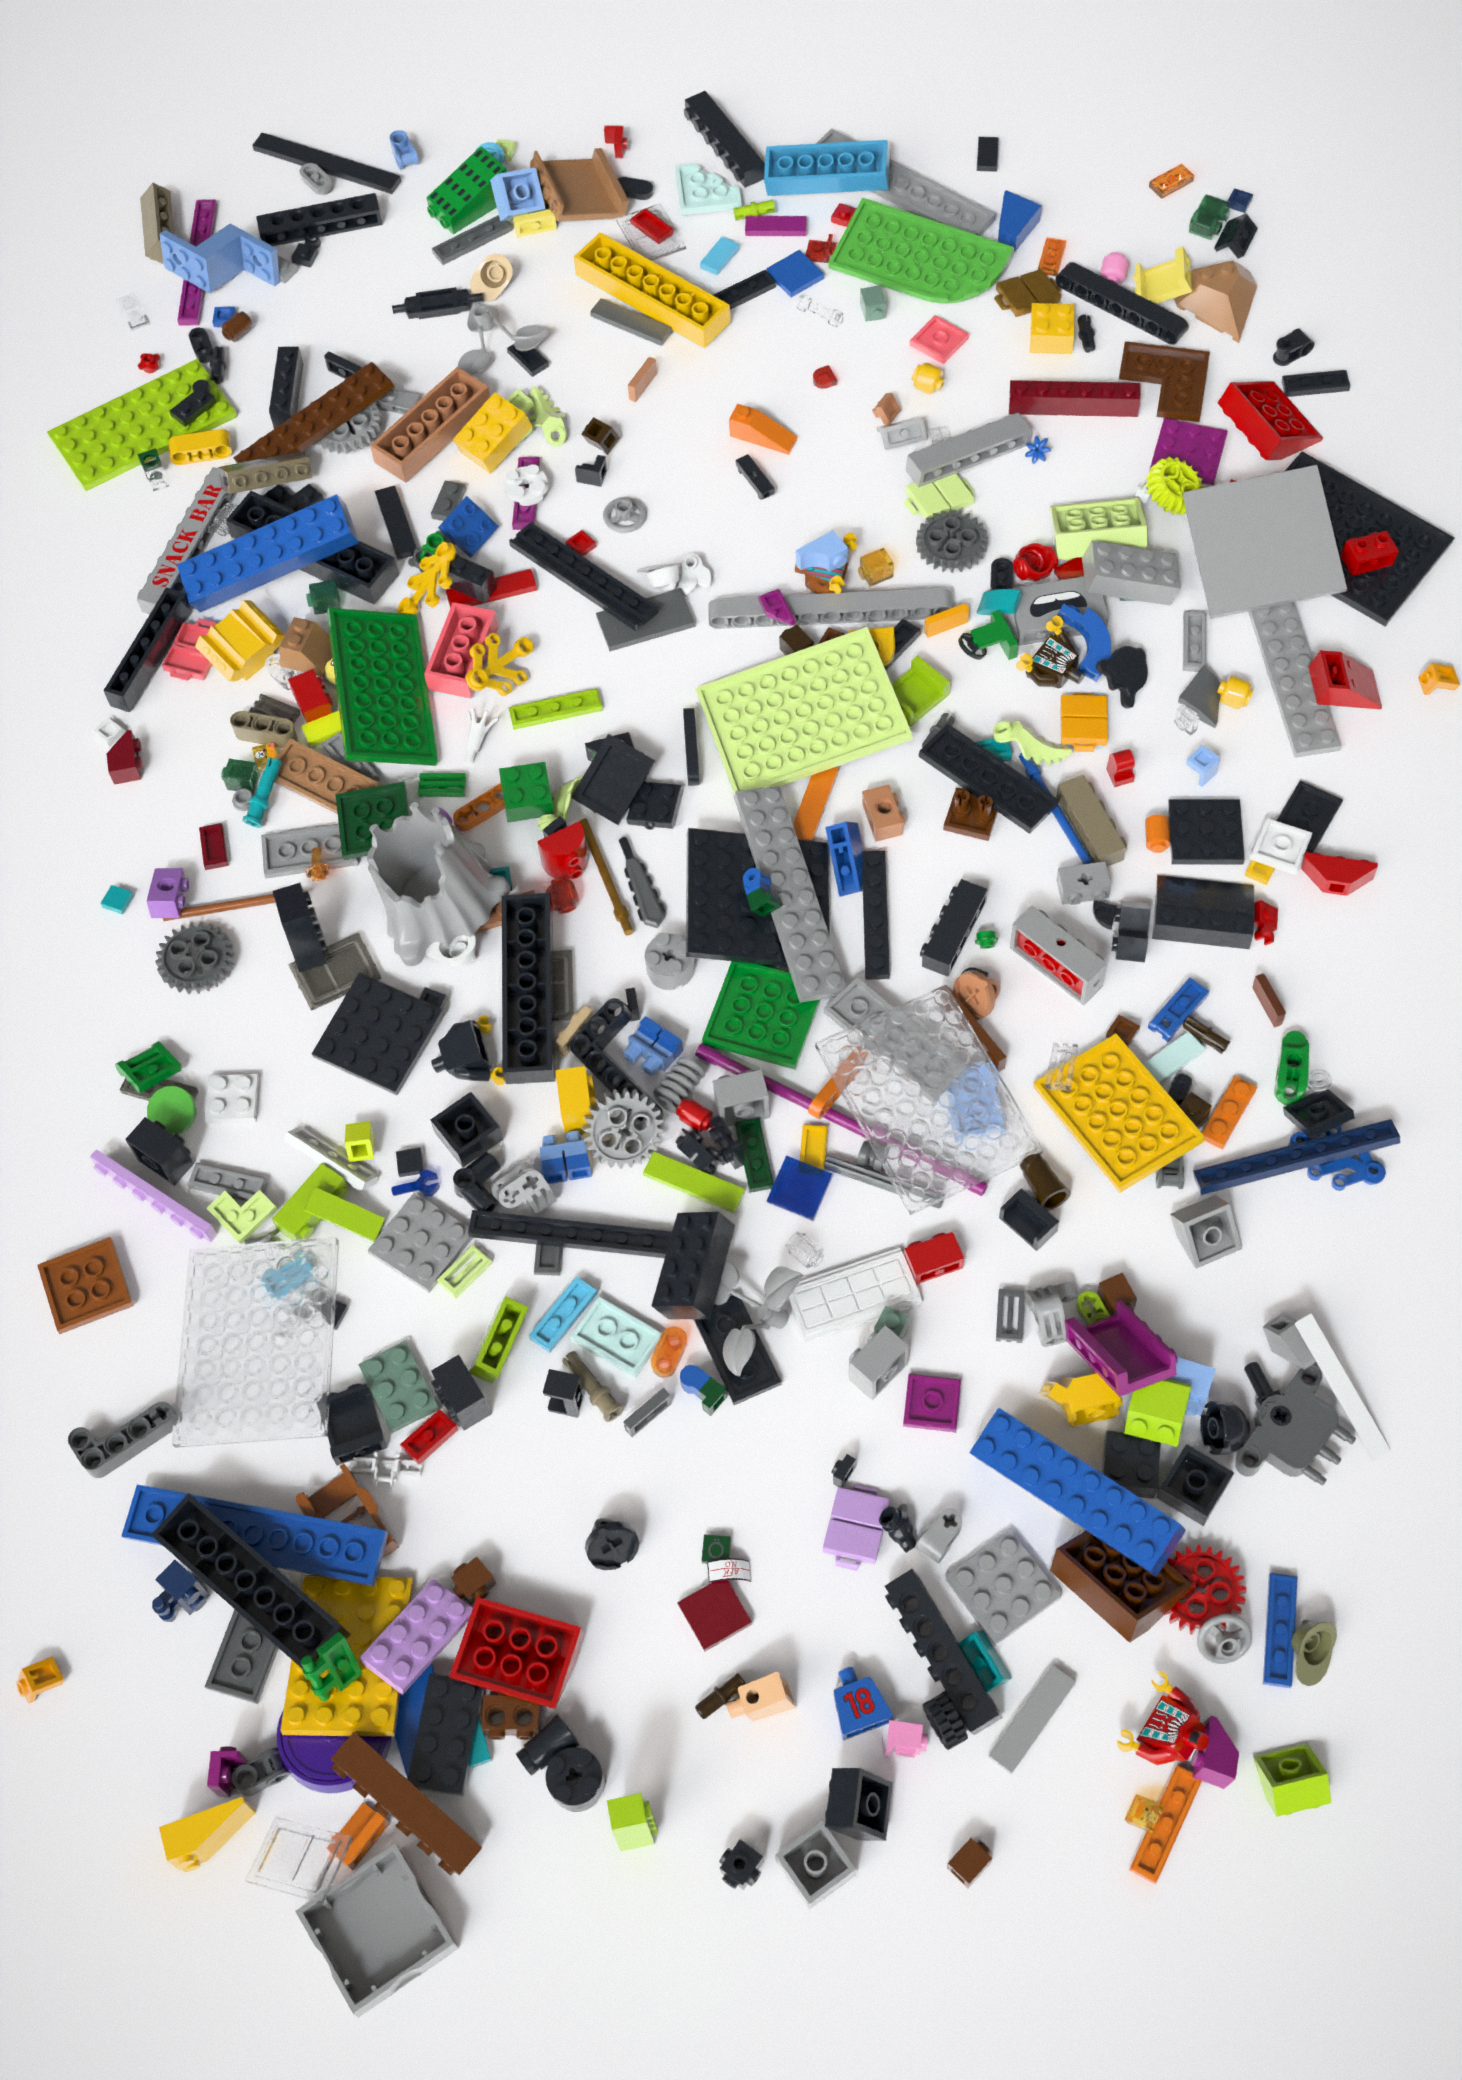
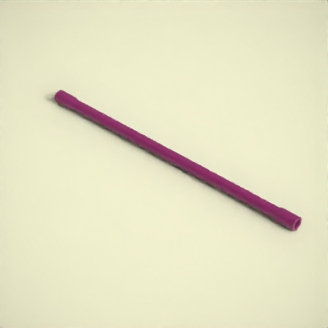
[695,1043,989,1197]

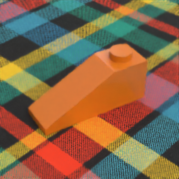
[729,404,797,455]

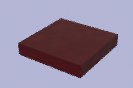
[677,1580,752,1652]

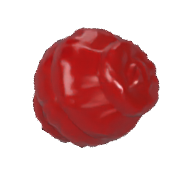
[1013,543,1058,582]

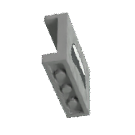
[1012,576,1109,646]

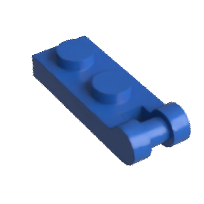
[1148,977,1210,1042]

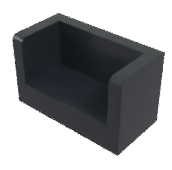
[999,1188,1059,1251]
[543,1369,585,1418]

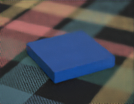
[766,250,824,298]

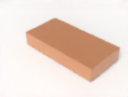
[628,356,657,402]

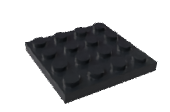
[311,972,444,1095]

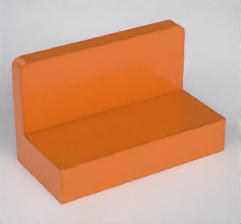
[327,1803,390,1871]

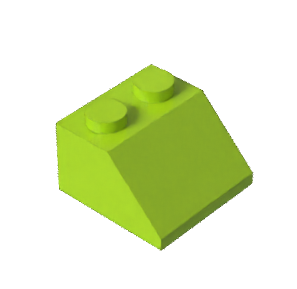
[1124,1379,1192,1447]
[1253,1742,1332,1817]

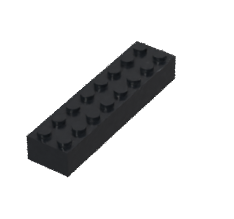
[225,491,399,605]
[502,893,555,1084]
[151,1493,351,1668]

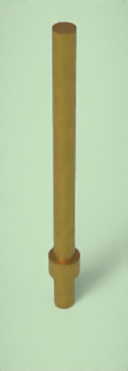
[580,818,634,936]

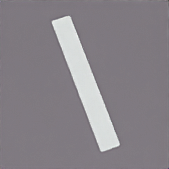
[1295,1314,1390,1460]

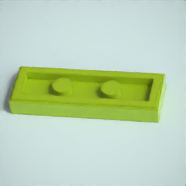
[304,1187,385,1242]

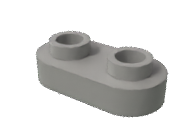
[299,163,332,195]

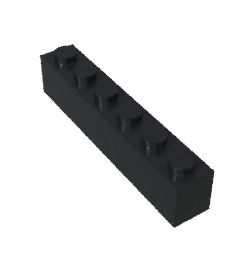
[684,91,765,188]
[103,587,192,713]

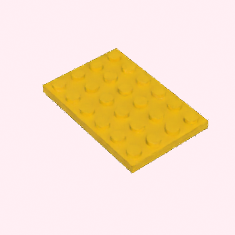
[1033,1034,1205,1193]
[281,1576,413,1737]

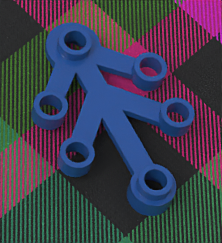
[1288,1126,1386,1191]

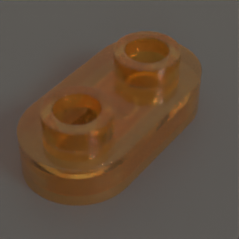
[651,1326,688,1378]

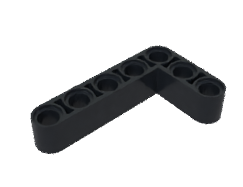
[570,998,663,1121]

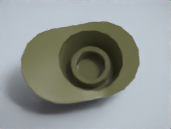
[1291,1620,1337,1686]

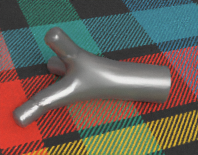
[245,1229,286,1251]

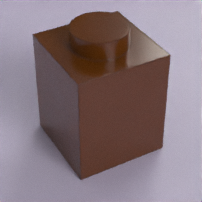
[1097,1272,1137,1316]
[947,1838,993,1889]

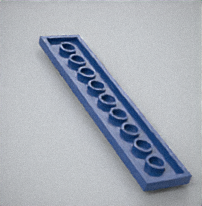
[121,1484,389,1587]

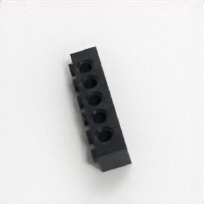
[256,193,383,246]
[884,1569,1003,1736]

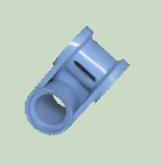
[389,130,419,170]

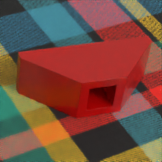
[1301,852,1378,896]

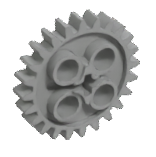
[317,403,382,454]
[582,1088,664,1169]

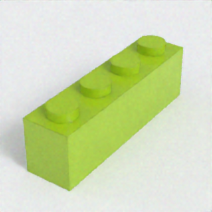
[606,1793,658,1852]

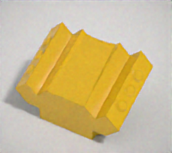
[195,600,285,682]
[1039,1371,1123,1428]

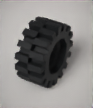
[922,1693,968,1750]

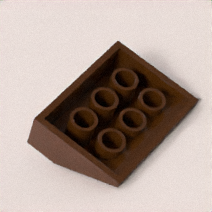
[1050,1531,1193,1643]

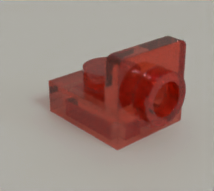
[805,234,837,263]

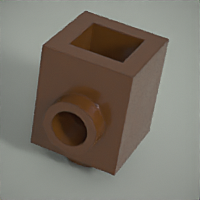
[451,1556,497,1605]

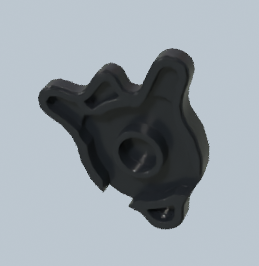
[1096,646,1148,709]

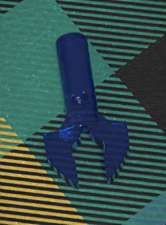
[391,1170,440,1198]

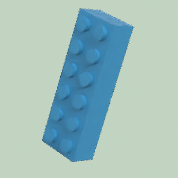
[764,140,890,196]

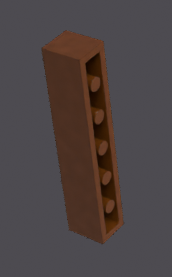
[330,1732,483,1876]

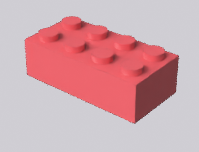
[424,602,499,699]

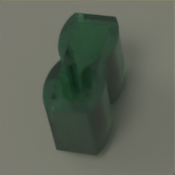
[1188,194,1231,240]

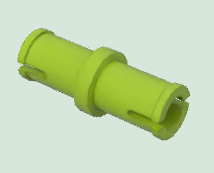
[733,199,775,221]

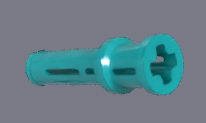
[242,757,282,828]

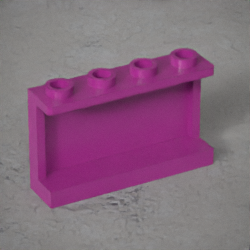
[1065,1301,1178,1397]

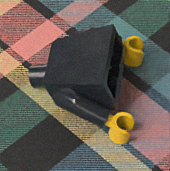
[431,1015,505,1085]

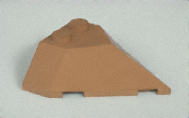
[1173,260,1257,343]

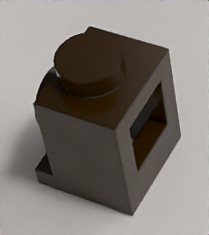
[581,417,620,455]

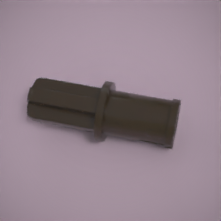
[1182,1016,1231,1055]
[695,1673,746,1719]

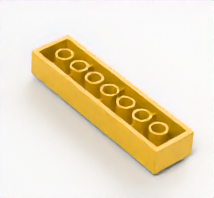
[574,232,730,348]

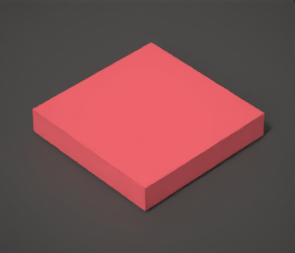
[910,315,969,364]

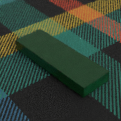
[735,1118,774,1193]

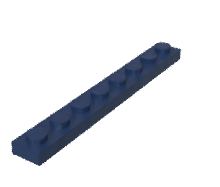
[1193,1119,1401,1195]

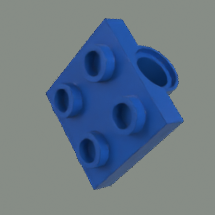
[438,496,499,558]

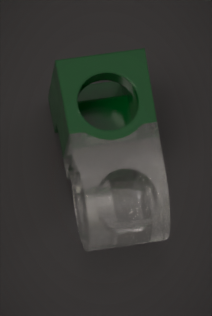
[138,448,169,492]

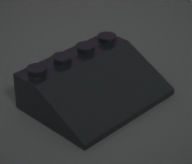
[1152,875,1255,949]

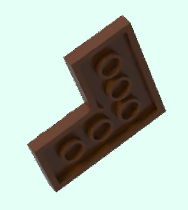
[1119,341,1210,422]

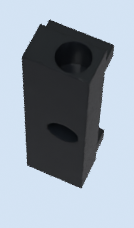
[735,454,775,500]

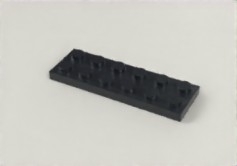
[918,724,1060,834]

